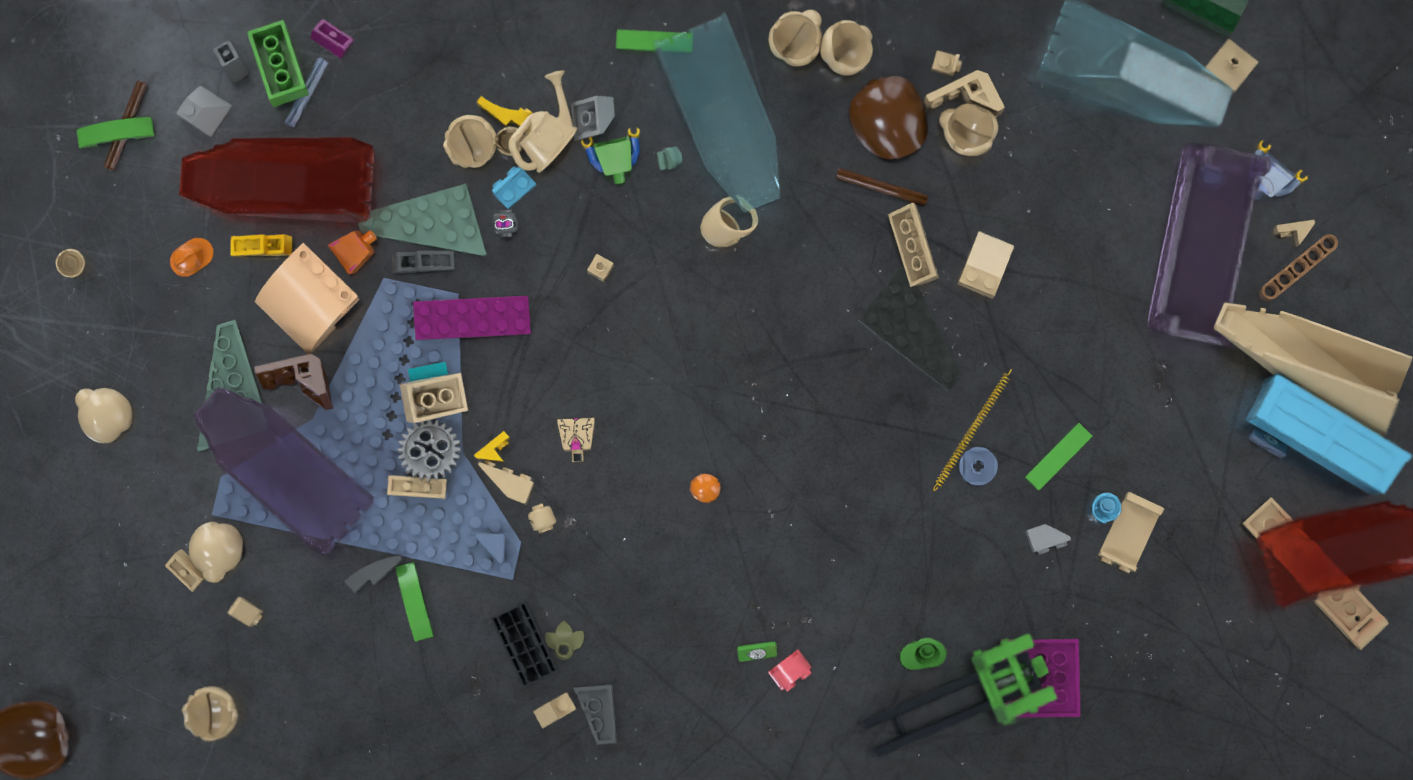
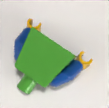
[581,128,640,184]

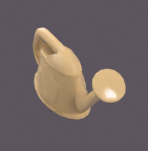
[509,70,577,173]

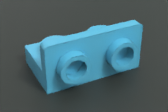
[492,166,536,209]

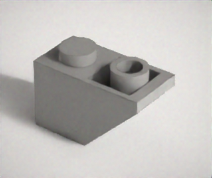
[1025,524,1071,555]

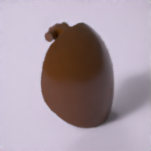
[849,76,928,159]
[0,702,69,779]

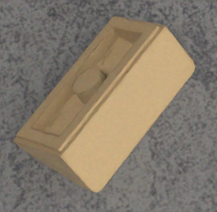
[165,549,205,592]

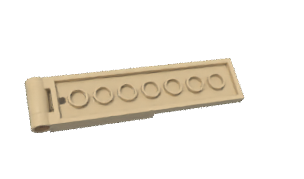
[1242,497,1389,650]

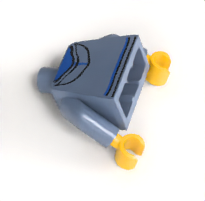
[1249,141,1308,200]

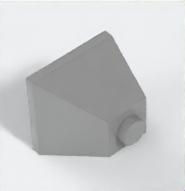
[176,86,232,137]
[571,96,615,141]

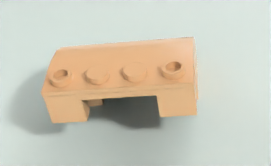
[255,243,359,354]

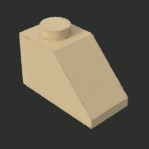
[228,597,263,627]

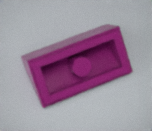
[310,19,354,58]

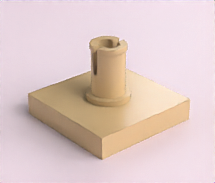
[1205,39,1258,92]

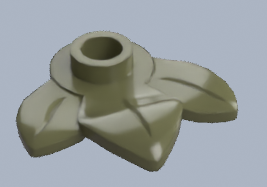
[545,621,584,660]

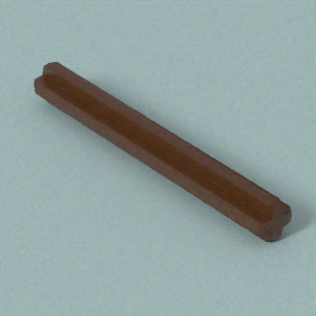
[104,81,147,170]
[836,168,928,206]

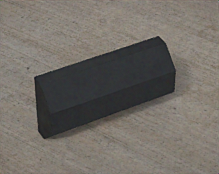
[490,601,558,688]

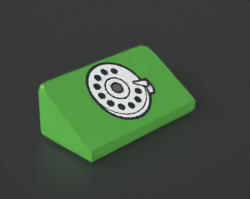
[737,642,777,662]

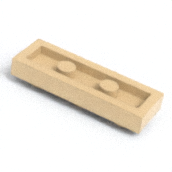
[387,476,447,499]

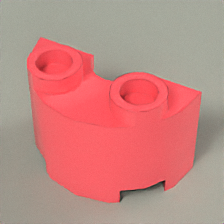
[768,649,812,691]

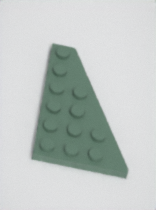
[197,320,271,452]

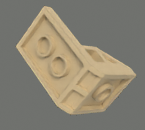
[924,70,1005,117]

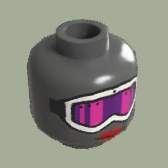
[493,209,518,237]

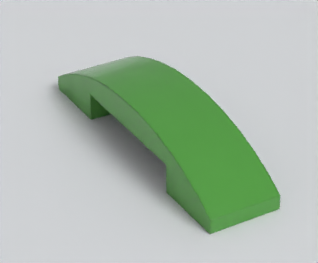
[77,117,154,149]
[395,562,434,642]

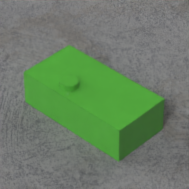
[247,20,309,107]

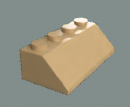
[888,203,939,287]

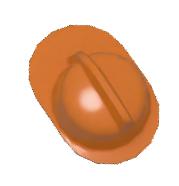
[170,238,213,277]

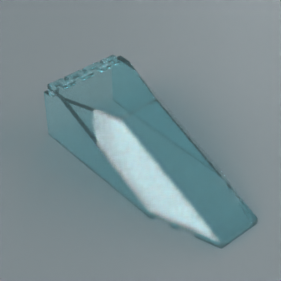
[1035,0,1233,126]
[652,12,780,212]

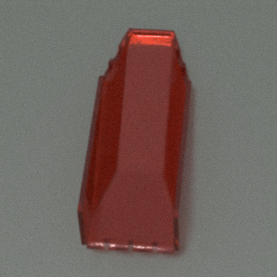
[179,137,375,223]
[1256,501,1413,608]

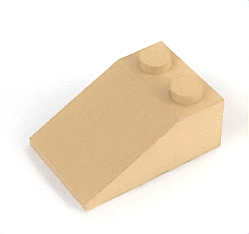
[958,232,1014,299]
[399,373,468,423]

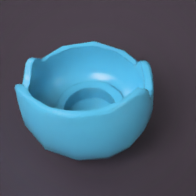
[1092,493,1121,523]

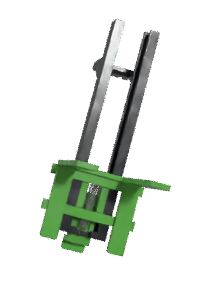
[861,634,1056,757]

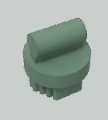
[657,146,683,170]

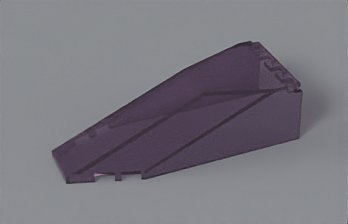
[193,387,375,556]

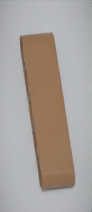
[1259,234,1338,302]

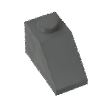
[213,40,249,84]

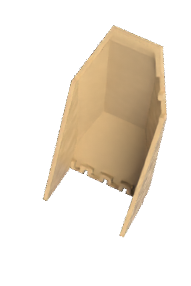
[1214,303,1413,438]

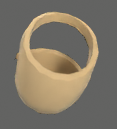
[700,196,758,248]

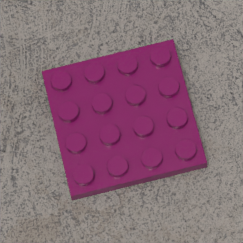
[1001,639,1080,717]

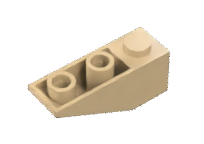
[478,460,534,504]

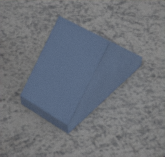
[474,533,506,565]

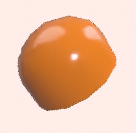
[690,473,721,503]

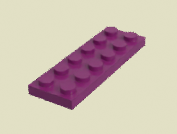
[413,296,531,341]

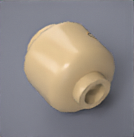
[528,504,556,533]

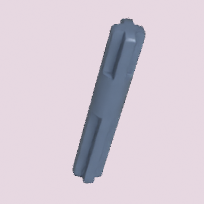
[285,58,328,127]

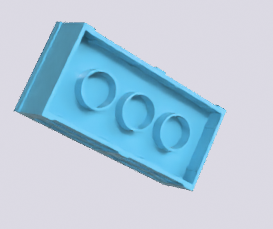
[1245,374,1412,496]

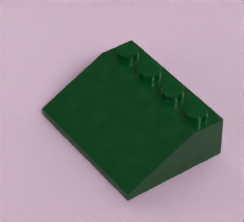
[1161,0,1249,37]

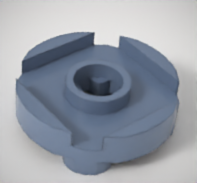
[959,447,998,486]

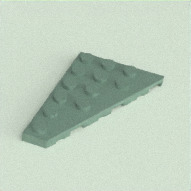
[356,184,487,256]

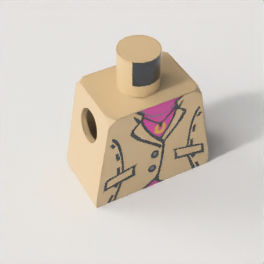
[557,418,595,462]

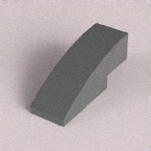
[344,556,404,593]

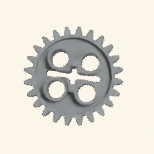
[398,420,461,482]

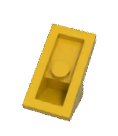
[474,431,510,463]

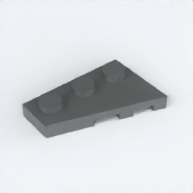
[574,685,618,745]

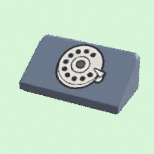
[1249,427,1288,458]

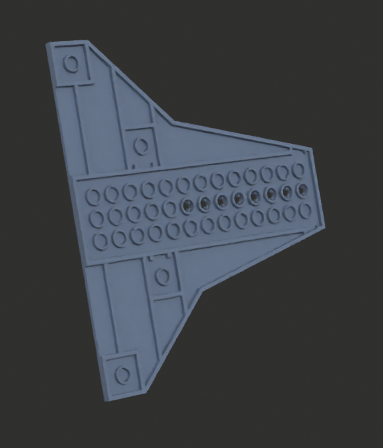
[212,278,521,580]

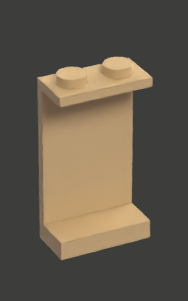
[1098,492,1164,573]

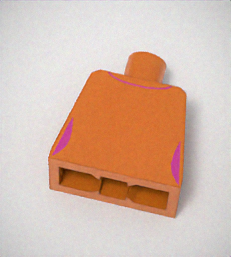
[328,230,377,275]

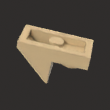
[1273,220,1315,247]
[533,692,576,728]

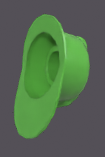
[900,637,947,670]

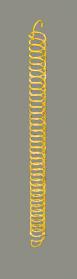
[933,369,1012,491]

